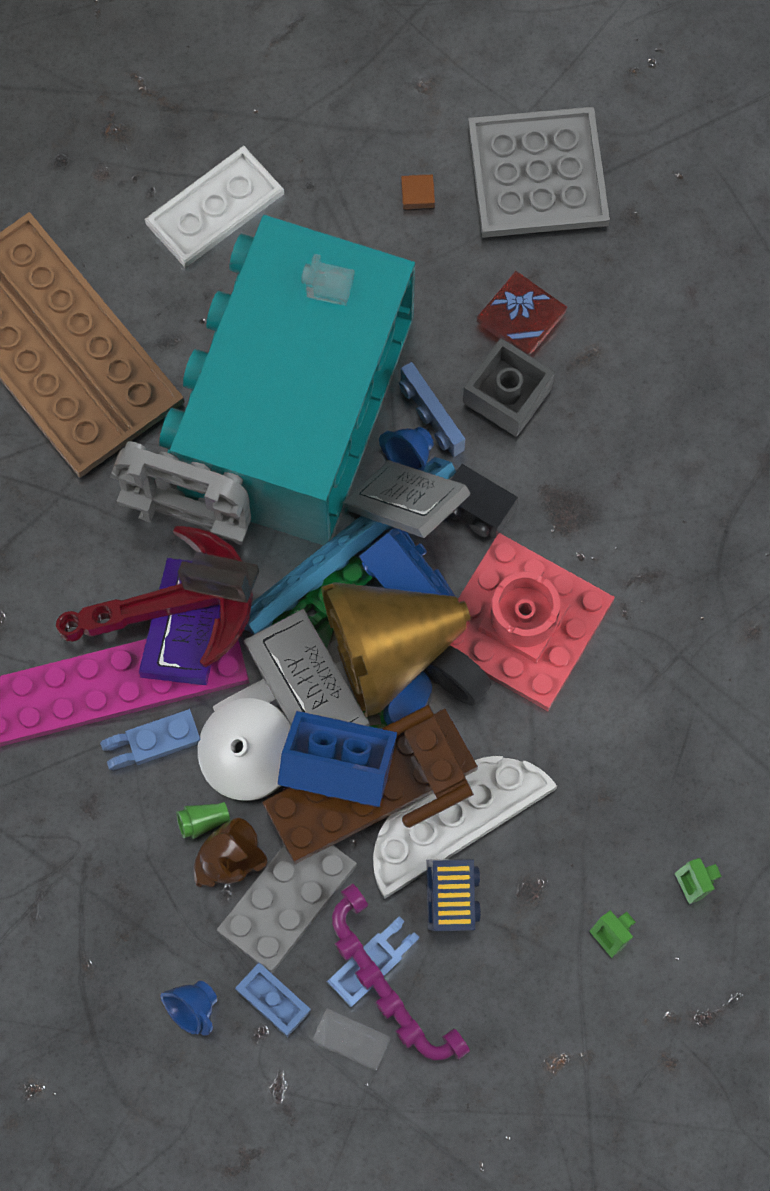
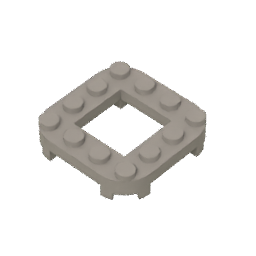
[110,441,251,545]

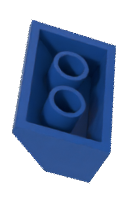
[277,711,397,807]

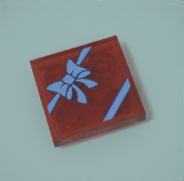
[476,271,567,356]

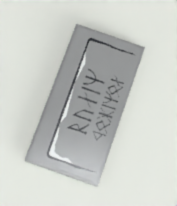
[343,460,471,538]
[244,609,369,726]

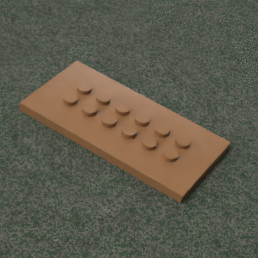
[0,212,185,478]

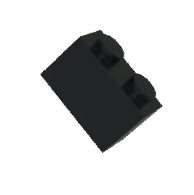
[449,464,518,539]

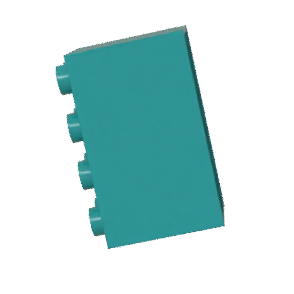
[159,214,415,546]

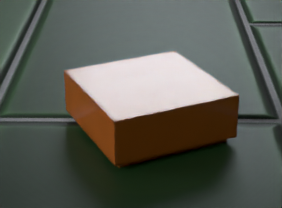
[401,174,435,210]

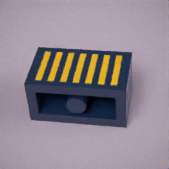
[426,858,481,931]

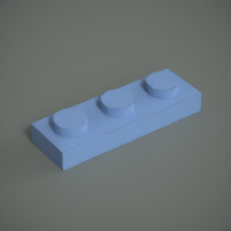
[399,362,465,457]

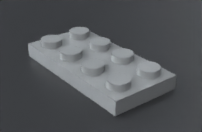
[217,845,357,973]

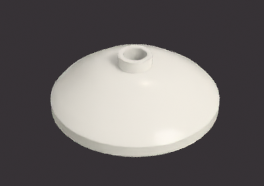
[198,698,291,801]

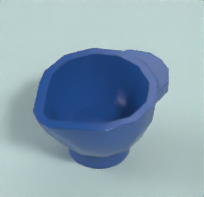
[379,427,434,471]
[160,981,217,1036]

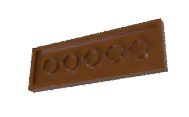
[263,708,478,864]

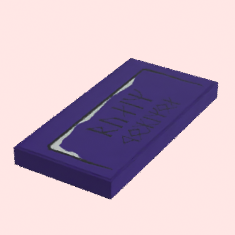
[139,558,221,685]

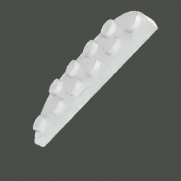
[373,756,557,899]

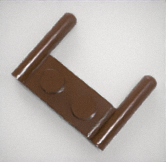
[381,704,474,828]

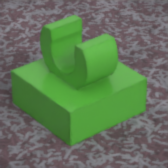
[675,858,722,904]
[589,910,636,958]

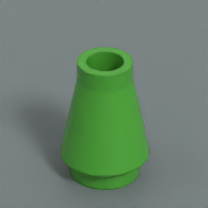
[176,802,230,839]

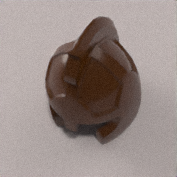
[194,818,267,887]

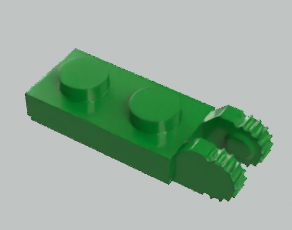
[288,555,376,630]

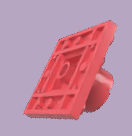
[450,533,615,711]

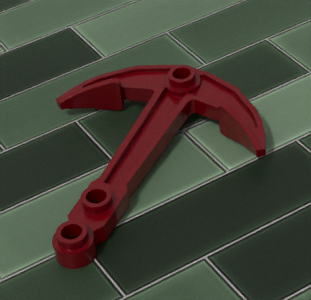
[56,526,253,668]

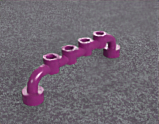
[332,883,470,1060]

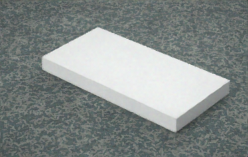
[145,146,284,268]

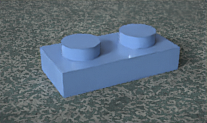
[235,963,311,1037]

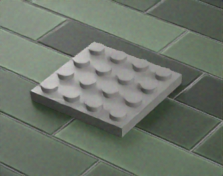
[468,107,610,237]

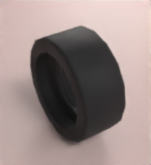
[426,645,491,706]

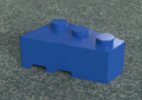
[359,528,456,597]

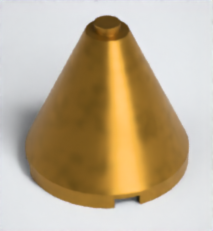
[322,582,471,717]

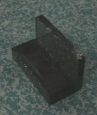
[178,552,260,603]

